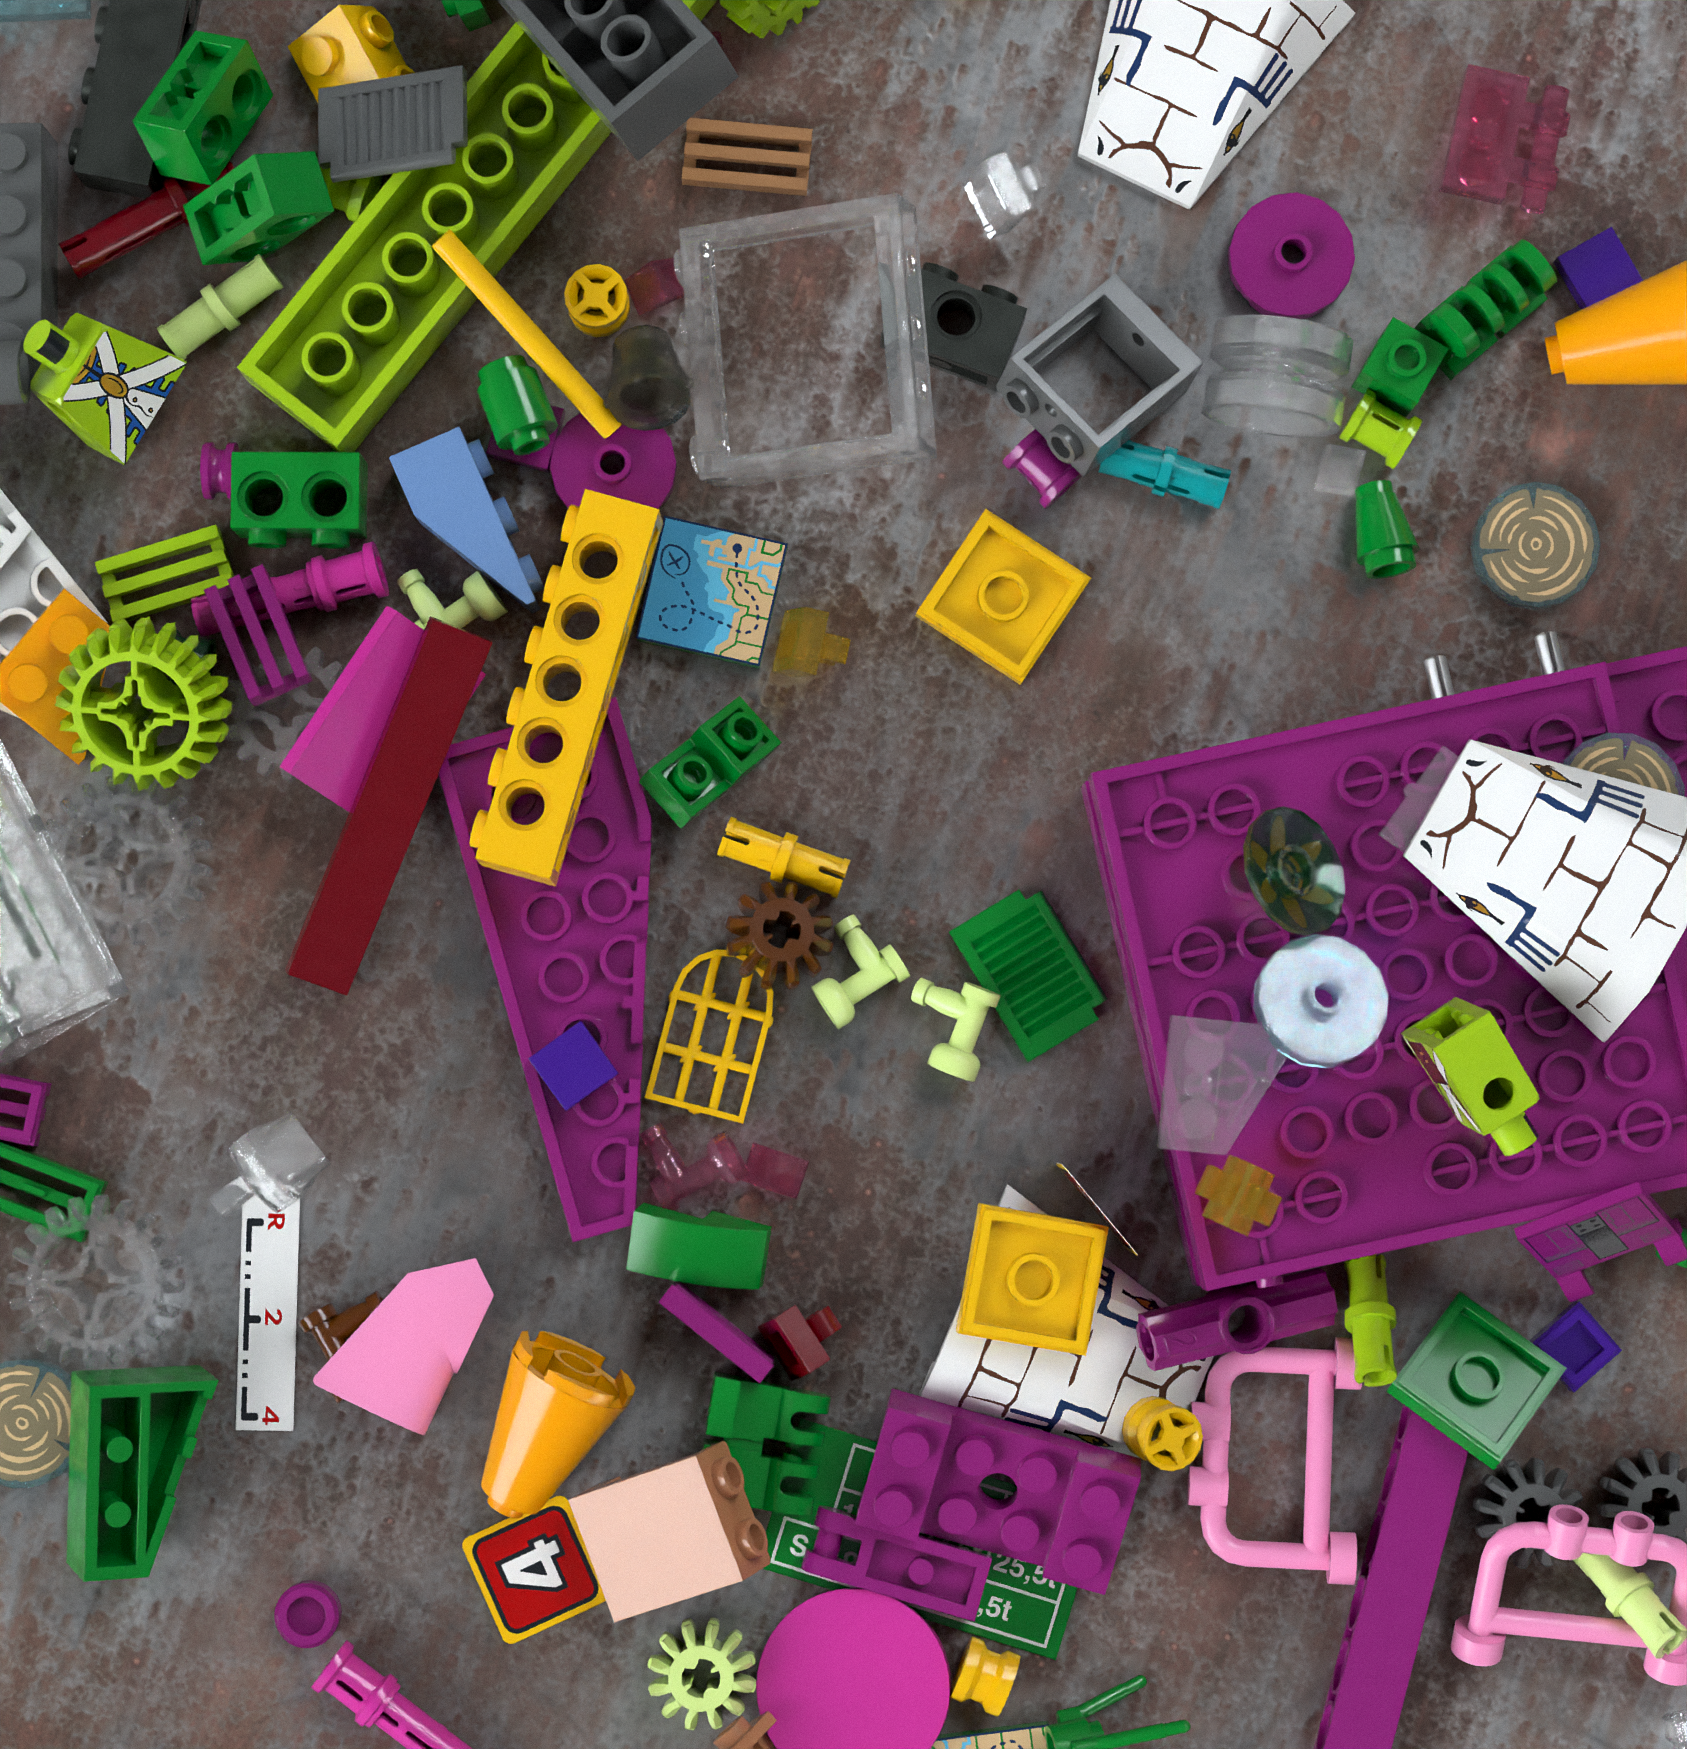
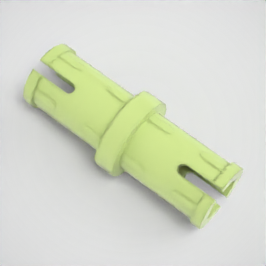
[157,254,283,360]
[1573,1553,1687,1659]

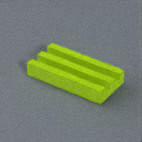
[95,524,234,623]

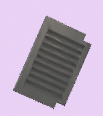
[318,65,468,183]

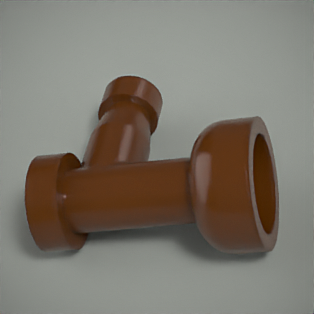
[298,1291,384,1404]

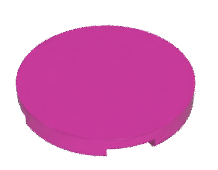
[756,1588,952,1749]

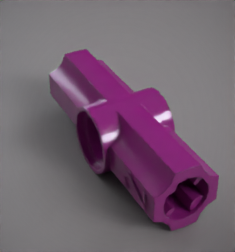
[1136,1268,1338,1371]

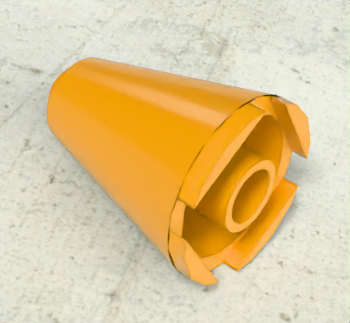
[1544,260,1687,385]
[481,1330,636,1518]

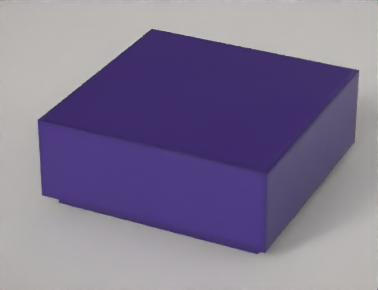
[1553,227,1643,309]
[528,1021,619,1111]
[1529,1301,1622,1392]

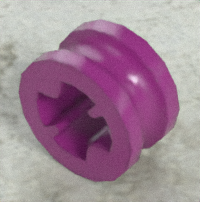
[200,442,240,500]

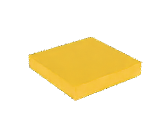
[915,509,1091,685]
[956,1203,1109,1356]

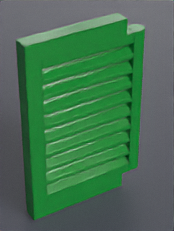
[948,889,1108,1063]

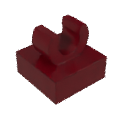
[758,1305,842,1381]

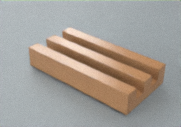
[682,118,813,196]

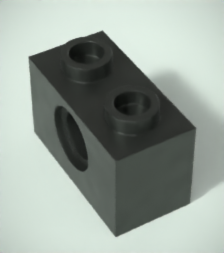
[880,262,1027,392]

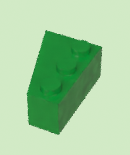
[66,1365,219,1582]

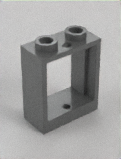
[996,274,1204,477]

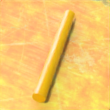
[431,229,623,439]

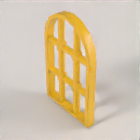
[645,949,774,1124]

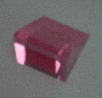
[624,257,693,316]
[741,1142,810,1199]

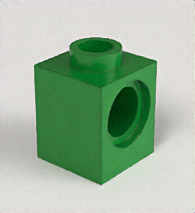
[1351,317,1449,417]

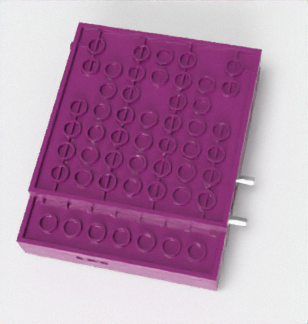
[1081,631,1687,1291]

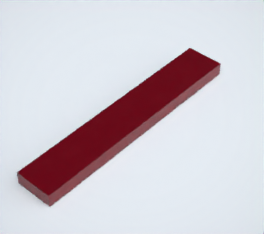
[285,616,493,996]

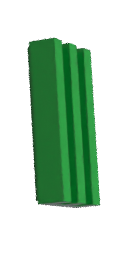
[0,1140,108,1243]

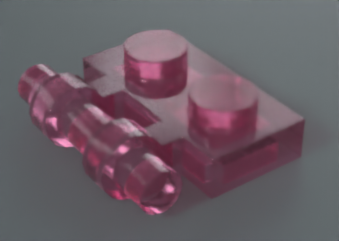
[1439,64,1571,214]

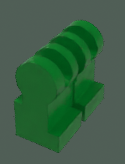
[1414,239,1557,381]
[702,1371,831,1515]

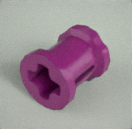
[1002,429,1082,509]

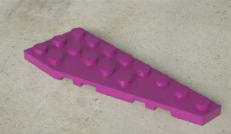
[439,697,652,1242]

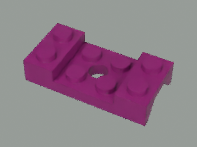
[855,1388,1141,1595]

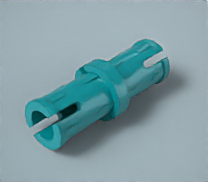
[1098,440,1231,509]

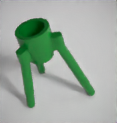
[1045,1675,1191,1749]

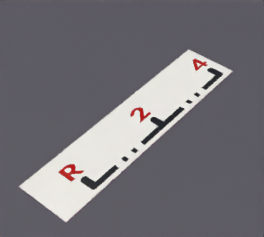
[236,1180,301,1431]

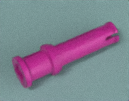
[191,541,389,638]
[311,1640,473,1749]

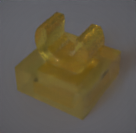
[772,607,851,678]

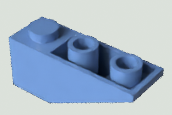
[389,427,544,613]

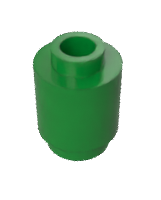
[477,355,558,455]

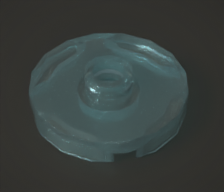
[1253,934,1388,1069]

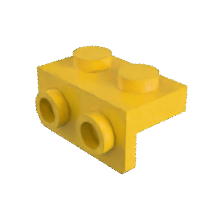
[287,5,415,103]

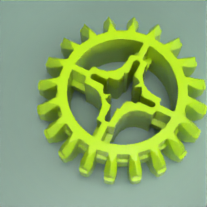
[55,616,233,791]

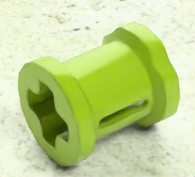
[1339,388,1423,469]

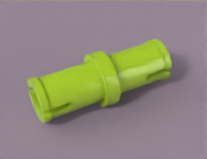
[1344,1254,1397,1387]

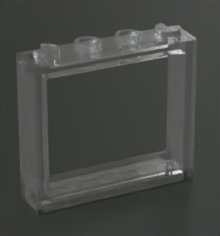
[674,193,937,489]

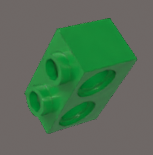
[132,30,273,185]
[183,151,334,265]
[230,452,368,549]

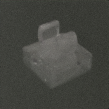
[963,152,1047,240]

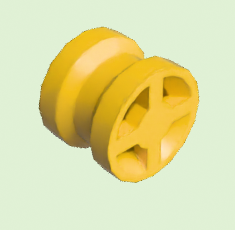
[564,264,630,337]
[1122,1396,1203,1471]
[950,1636,1021,1717]

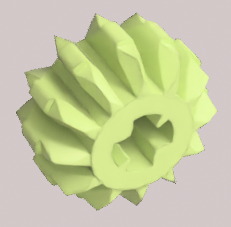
[647,1617,756,1730]

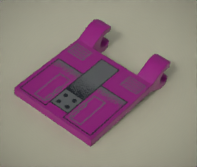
[1514,1181,1687,1303]

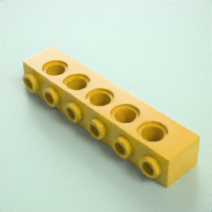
[469,489,663,887]

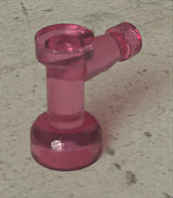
[640,1123,750,1211]

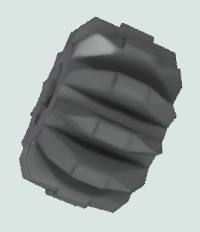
[1597,1447,1687,1544]
[1473,1457,1583,1569]

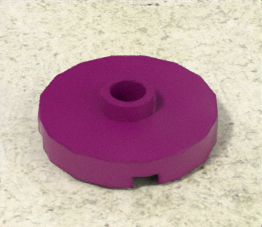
[1227,192,1355,321]
[550,402,677,510]

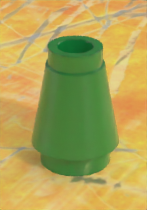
[1354,480,1420,579]

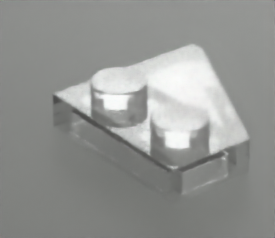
[1157,1015,1300,1155]

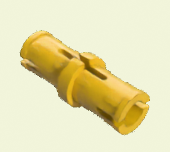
[717,816,851,898]

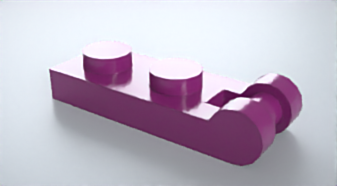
[801,1505,992,1622]

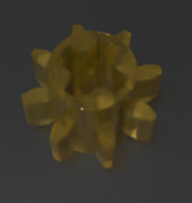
[1195,1154,1282,1237]

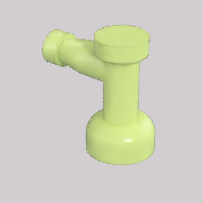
[397,569,508,630]
[811,914,910,1030]
[911,978,1001,1082]

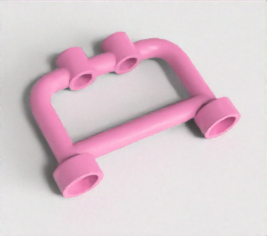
[1187,1337,1362,1585]
[1451,1505,1687,1686]

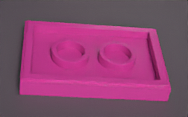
[279,606,486,812]

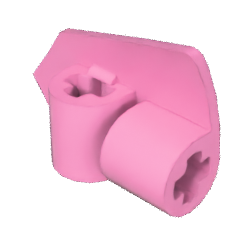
[313,1258,494,1435]

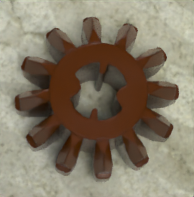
[725,882,833,990]

